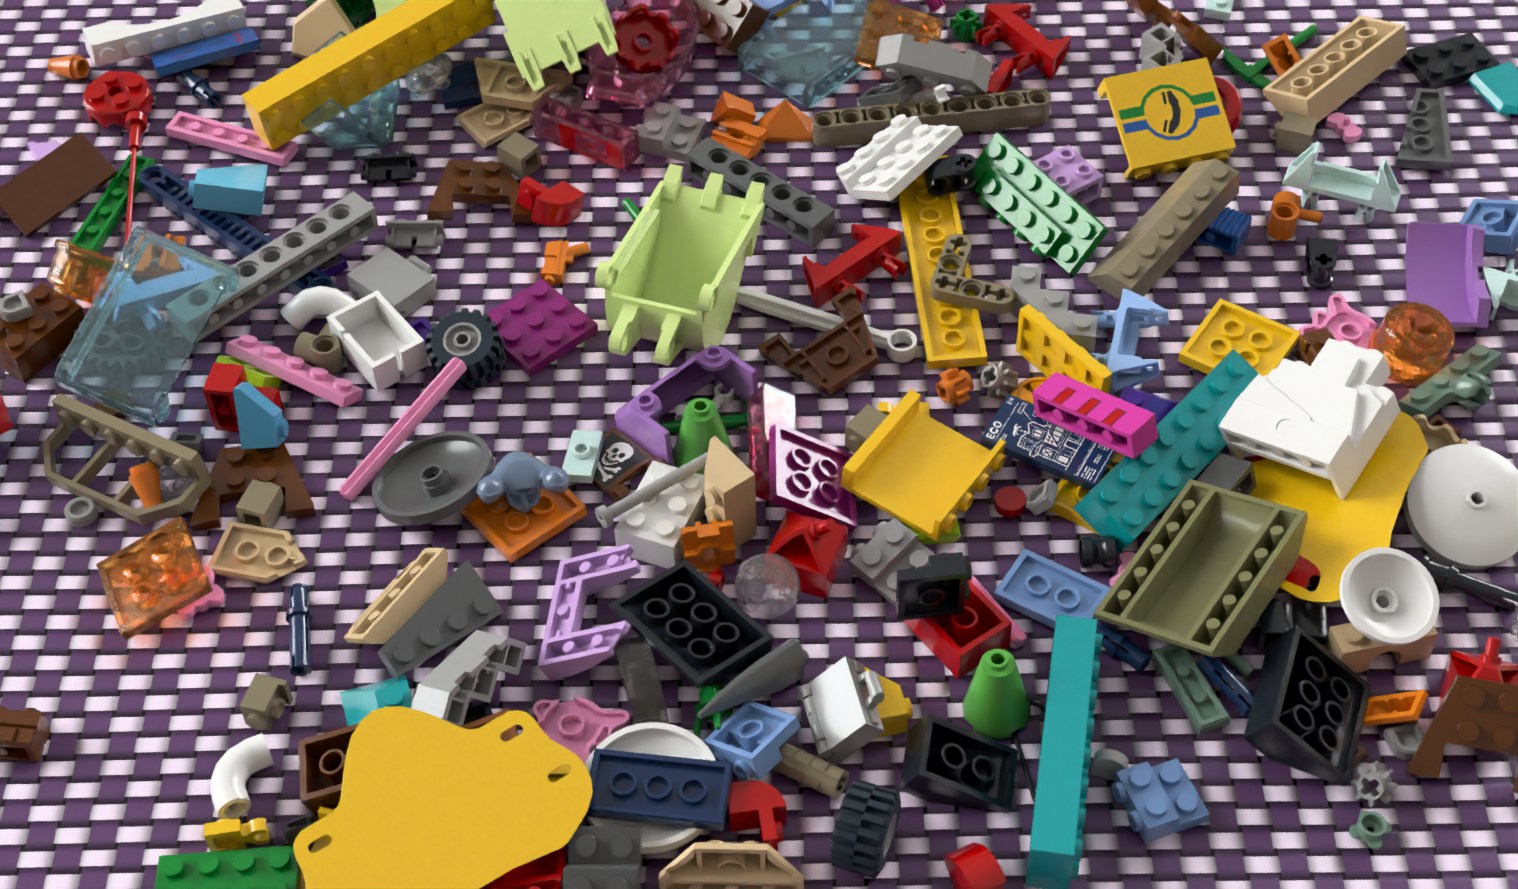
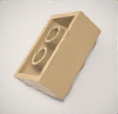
[703,436,757,548]

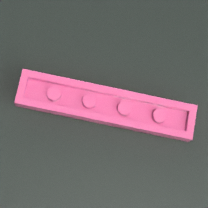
[165,111,298,167]
[225,335,363,407]

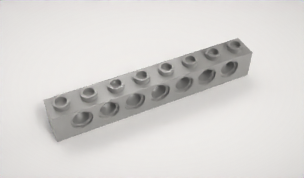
[166,191,379,345]

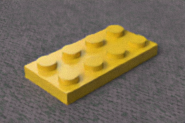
[1016,304,1112,394]

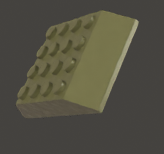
[1093,479,1308,657]

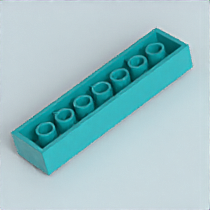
[1073,349,1259,553]
[1025,615,1102,889]

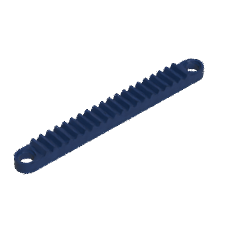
[139,165,336,295]

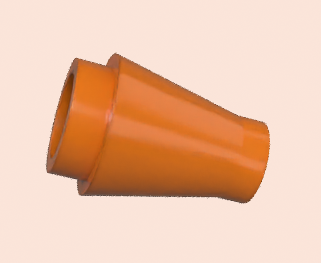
[47,54,89,81]
[128,462,163,509]

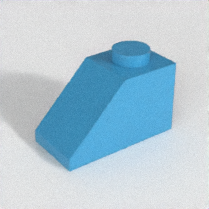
[233,382,289,449]

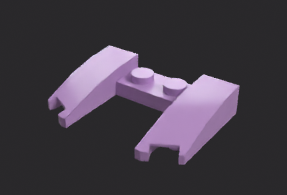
[537,544,641,681]

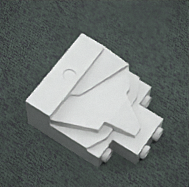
[1218,338,1401,500]

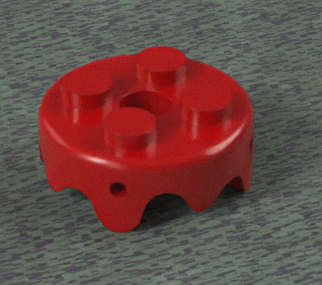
[614,4,680,74]
[83,71,154,130]

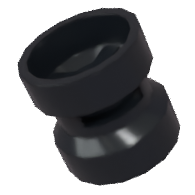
[1079,535,1116,568]

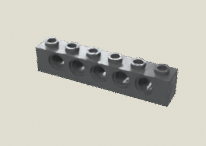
[686,137,835,248]

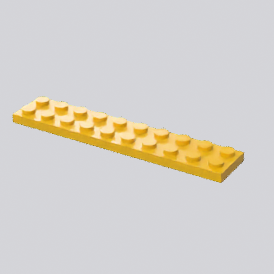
[897,155,988,369]

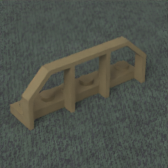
[43,393,213,525]

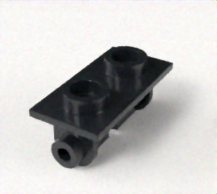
[359,151,418,183]

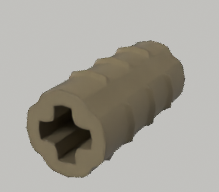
[773,743,849,799]

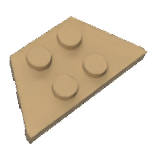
[474,57,573,111]

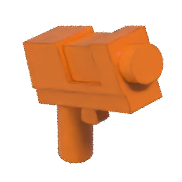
[541,240,590,287]

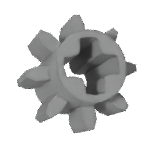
[981,361,1018,400]
[1350,761,1398,807]

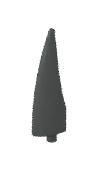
[697,638,809,719]

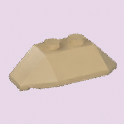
[344,548,448,644]
[659,840,804,889]

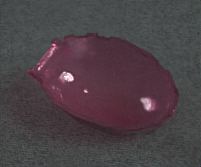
[584,0,699,108]

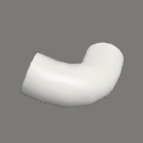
[280,286,356,330]
[210,733,274,819]

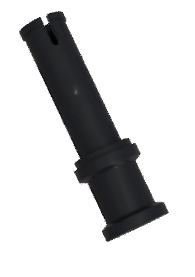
[1421,554,1518,613]

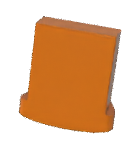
[710,91,756,124]

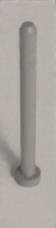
[595,444,730,528]

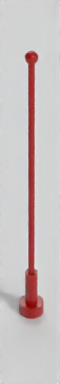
[123,111,148,277]

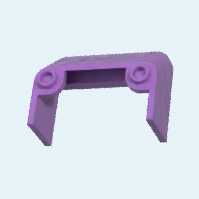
[615,346,760,466]

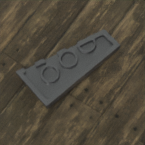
[1395,88,1453,171]
[377,559,504,680]

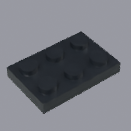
[1401,32,1500,89]

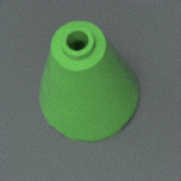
[673,398,734,475]
[963,649,1031,739]

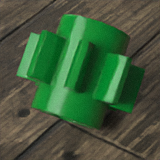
[950,9,982,42]

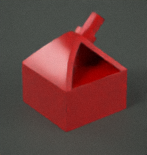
[765,510,848,599]
[1439,636,1518,705]

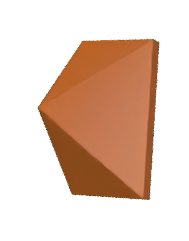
[1261,33,1301,77]
[758,99,812,142]
[1362,690,1429,727]

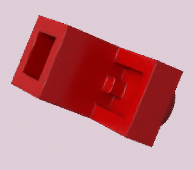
[516,176,585,226]
[727,780,787,852]
[942,842,1007,889]

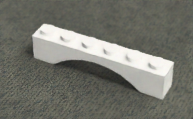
[82,0,247,67]

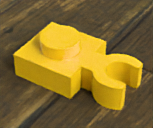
[204,818,270,852]

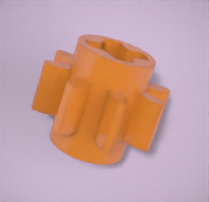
[936,367,974,406]

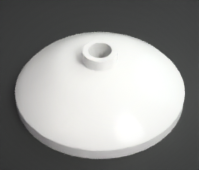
[1339,547,1440,646]

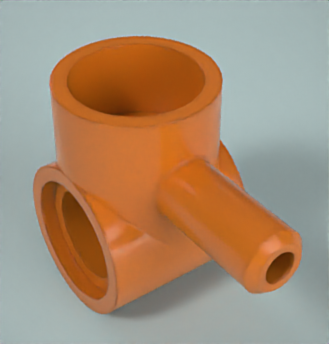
[1266,191,1323,241]

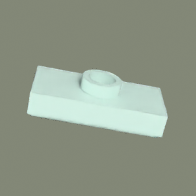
[562,430,604,483]

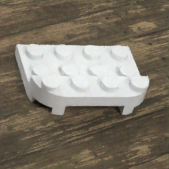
[836,115,963,201]

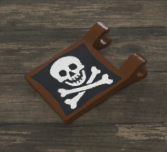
[592,428,666,503]

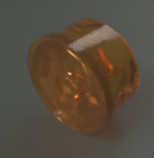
[47,239,131,306]
[1367,302,1455,386]

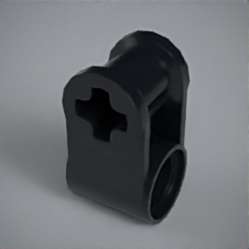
[923,154,977,196]
[1305,237,1338,289]

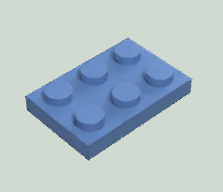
[993,548,1111,629]

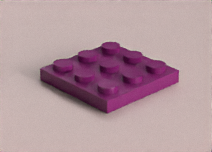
[487,279,598,377]
[769,422,857,533]

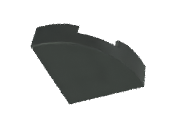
[280,813,317,846]

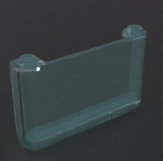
[738,0,912,109]
[54,226,240,428]

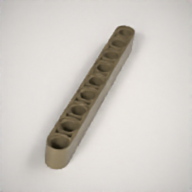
[812,89,1051,148]

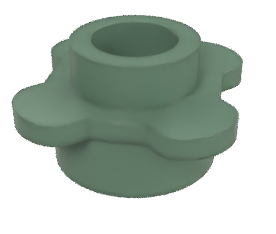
[1349,811,1392,849]

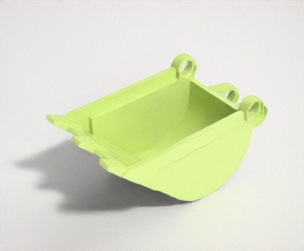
[494,0,619,93]
[595,164,765,366]

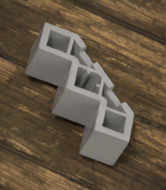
[1139,22,1181,71]
[875,33,992,96]
[1010,265,1098,353]
[411,630,527,726]

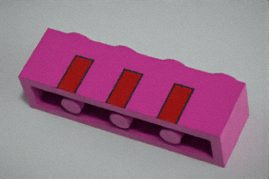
[1032,372,1158,459]

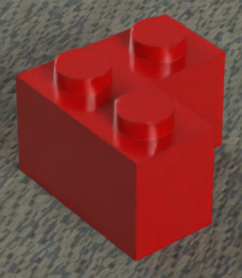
[203,362,284,432]

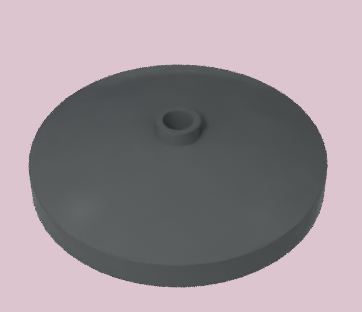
[372,431,494,525]

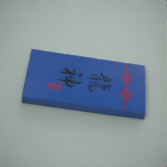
[149,27,261,77]

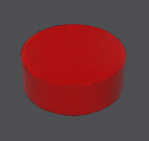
[994,486,1026,517]

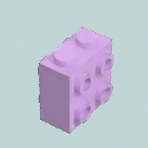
[1033,145,1104,206]

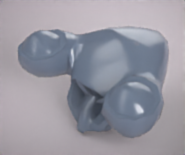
[476,451,570,514]

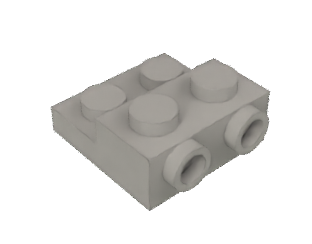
[634,101,707,162]
[849,517,936,607]

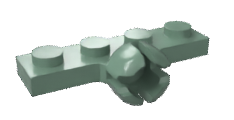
[1398,343,1503,418]

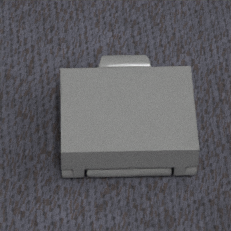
[346,247,437,318]
[800,656,885,765]

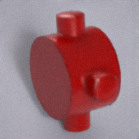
[708,568,726,591]

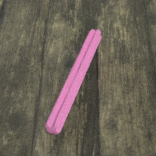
[339,357,467,501]

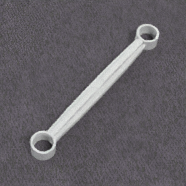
[735,287,917,363]

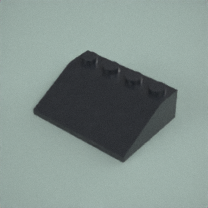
[609,559,774,689]
[1243,625,1371,787]

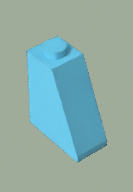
[188,164,268,216]

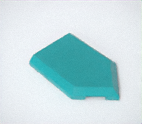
[1467,62,1518,117]

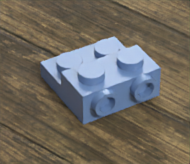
[1459,199,1518,255]
[703,701,801,781]
[1112,758,1210,843]

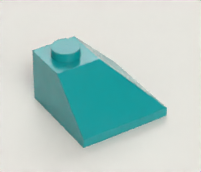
[340,675,412,726]

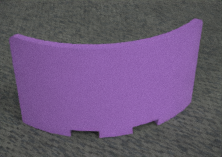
[1405,221,1492,328]

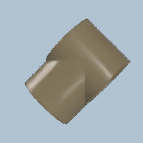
[293,322,344,374]

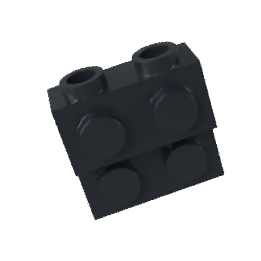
[895,552,972,621]

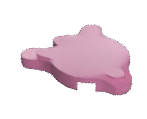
[1299,294,1387,355]
[532,696,631,765]

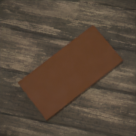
[0,132,117,238]

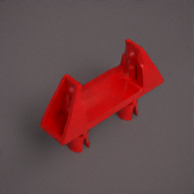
[975,3,1071,80]
[802,224,907,308]

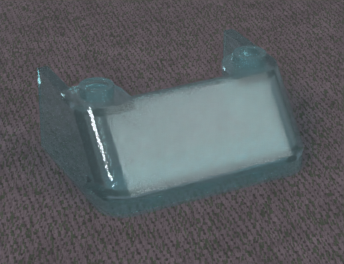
[301,31,400,149]

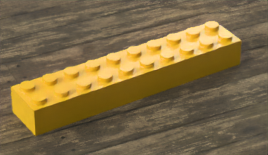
[242,0,496,151]

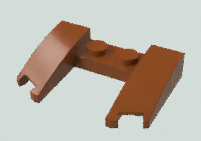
[1126,0,1224,65]

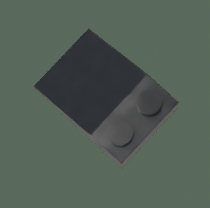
[899,714,1018,813]

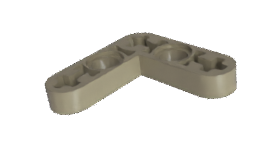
[930,234,1014,314]

